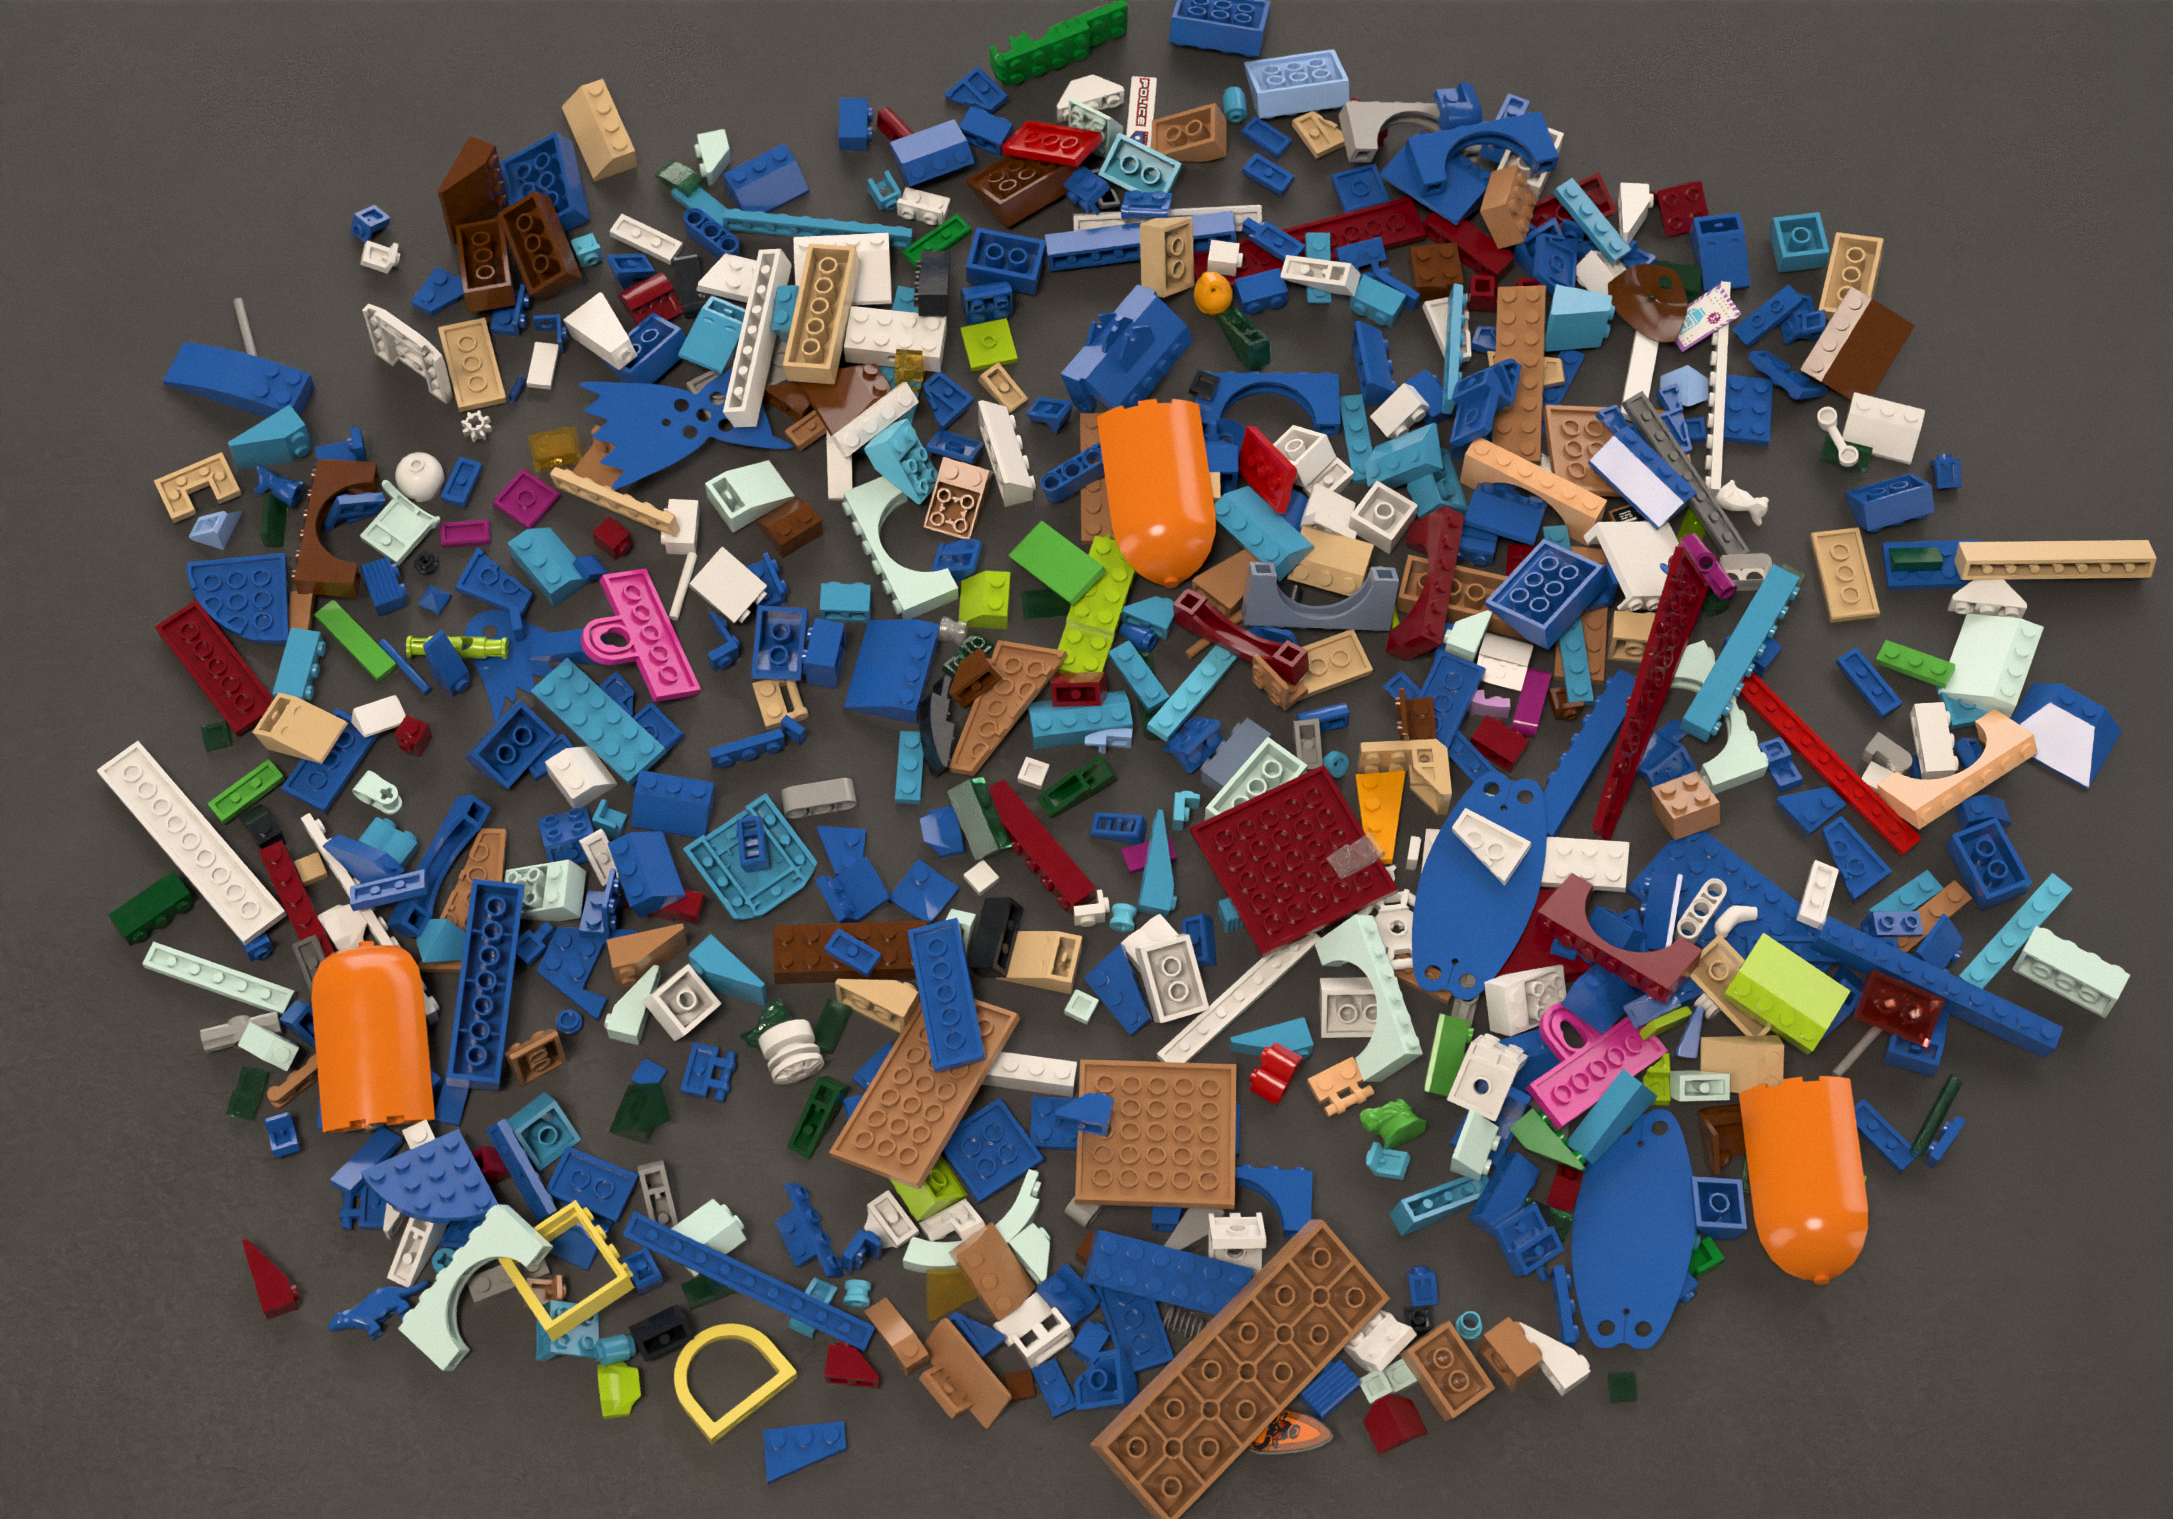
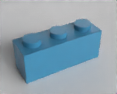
[272,627,326,702]

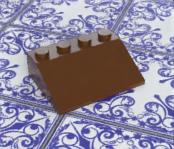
[437,136,508,245]
[966,155,1080,227]
[1800,287,1915,401]

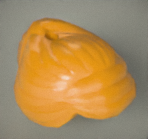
[1194,271,1233,315]

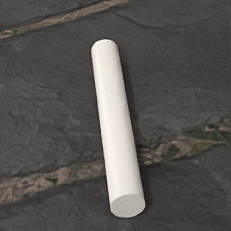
[669,552,697,621]

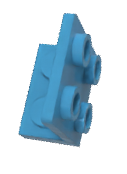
[536,1300,599,1362]

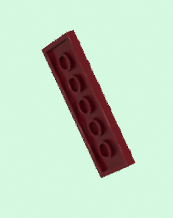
[155,600,274,737]

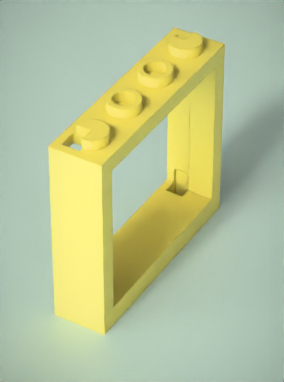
[498,1200,635,1342]

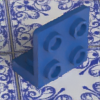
[538,807,594,864]
[815,857,890,923]
[579,868,622,939]

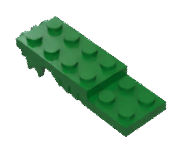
[989,0,1128,87]

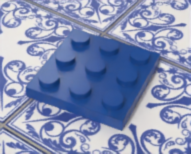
[942,1098,1044,1204]

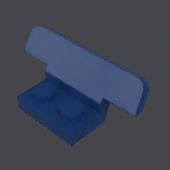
[1607,720,1697,789]

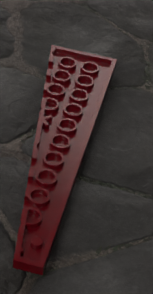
[1592,546,1709,841]

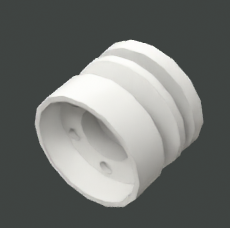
[759,1019,824,1085]

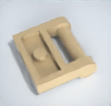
[752,679,809,730]

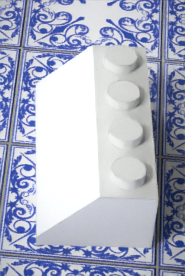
[978,400,1036,507]

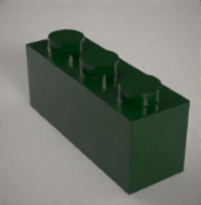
[108,871,195,947]

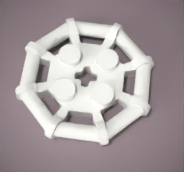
[1357,889,1416,970]

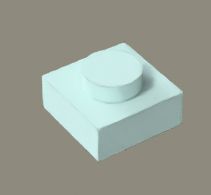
[1064,989,1099,1025]

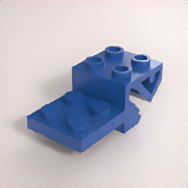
[1449,358,1522,448]

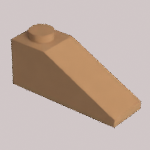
[864,1297,929,1377]

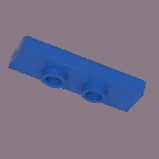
[1732,284,1804,348]

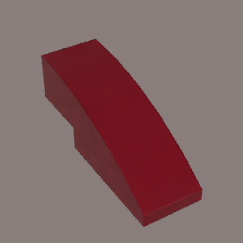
[625,889,705,924]

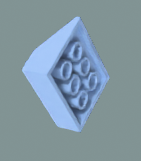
[1244,49,1350,119]

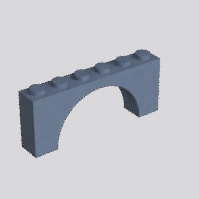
[1241,562,1399,632]

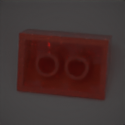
[1853,970,1946,1048]

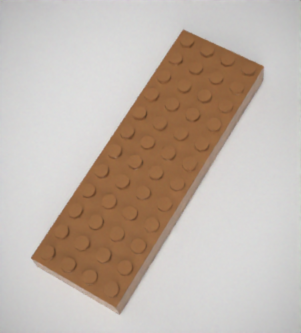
[1090,1219,1390,1519]

